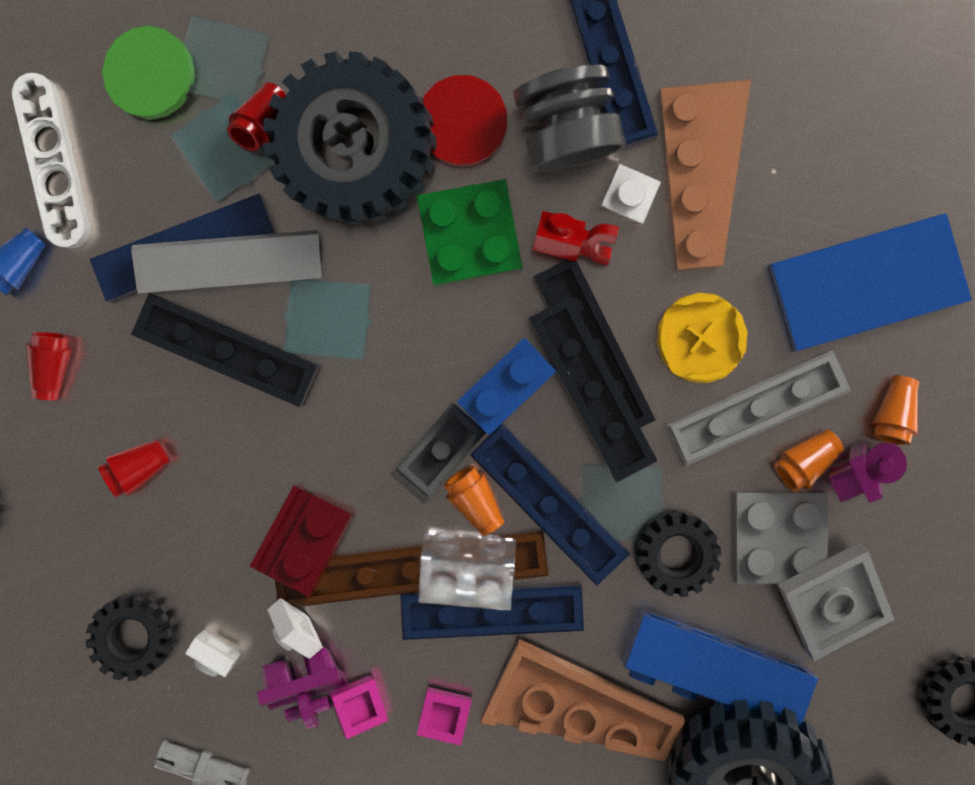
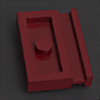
[249,485,354,598]

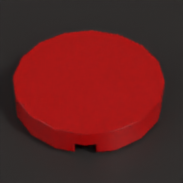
[423,75,507,167]

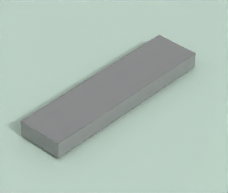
[131,230,322,294]
[665,350,851,466]

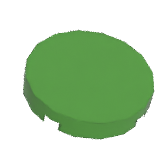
[102,25,195,120]

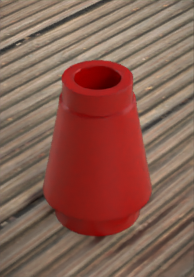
[227,82,286,151]
[25,332,73,401]
[98,439,171,498]

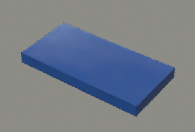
[769,213,972,351]

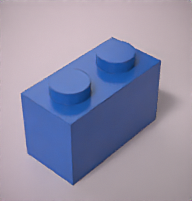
[457,337,556,435]

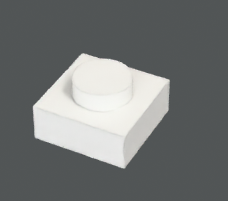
[600,164,661,226]
[267,598,323,659]
[185,630,242,677]

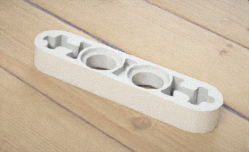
[12,73,91,249]

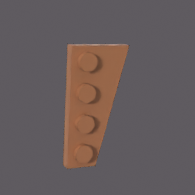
[658,80,751,271]
[480,639,685,761]

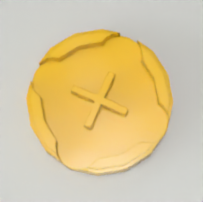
[655,293,748,383]

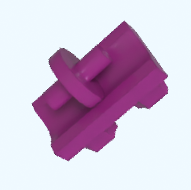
[829,441,907,503]
[257,647,348,730]

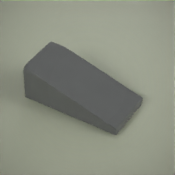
[391,403,486,503]

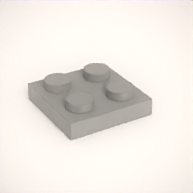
[734,491,828,584]
[778,542,895,662]

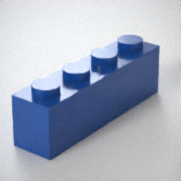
[621,608,819,726]

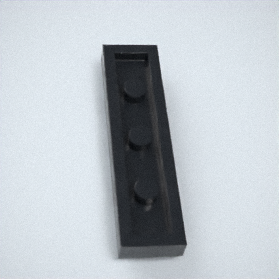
[533,259,656,428]
[131,293,320,407]
[528,296,658,483]

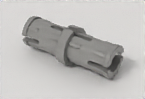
[154,740,251,785]

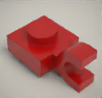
[532,210,619,266]

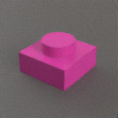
[328,675,389,739]
[417,687,472,746]

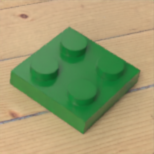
[416,179,523,286]

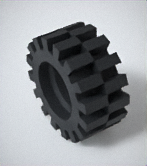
[634,510,722,597]
[85,593,176,681]
[920,656,975,746]

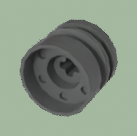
[513,65,627,172]

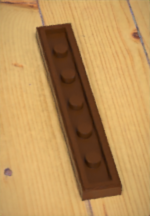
[275,529,549,607]

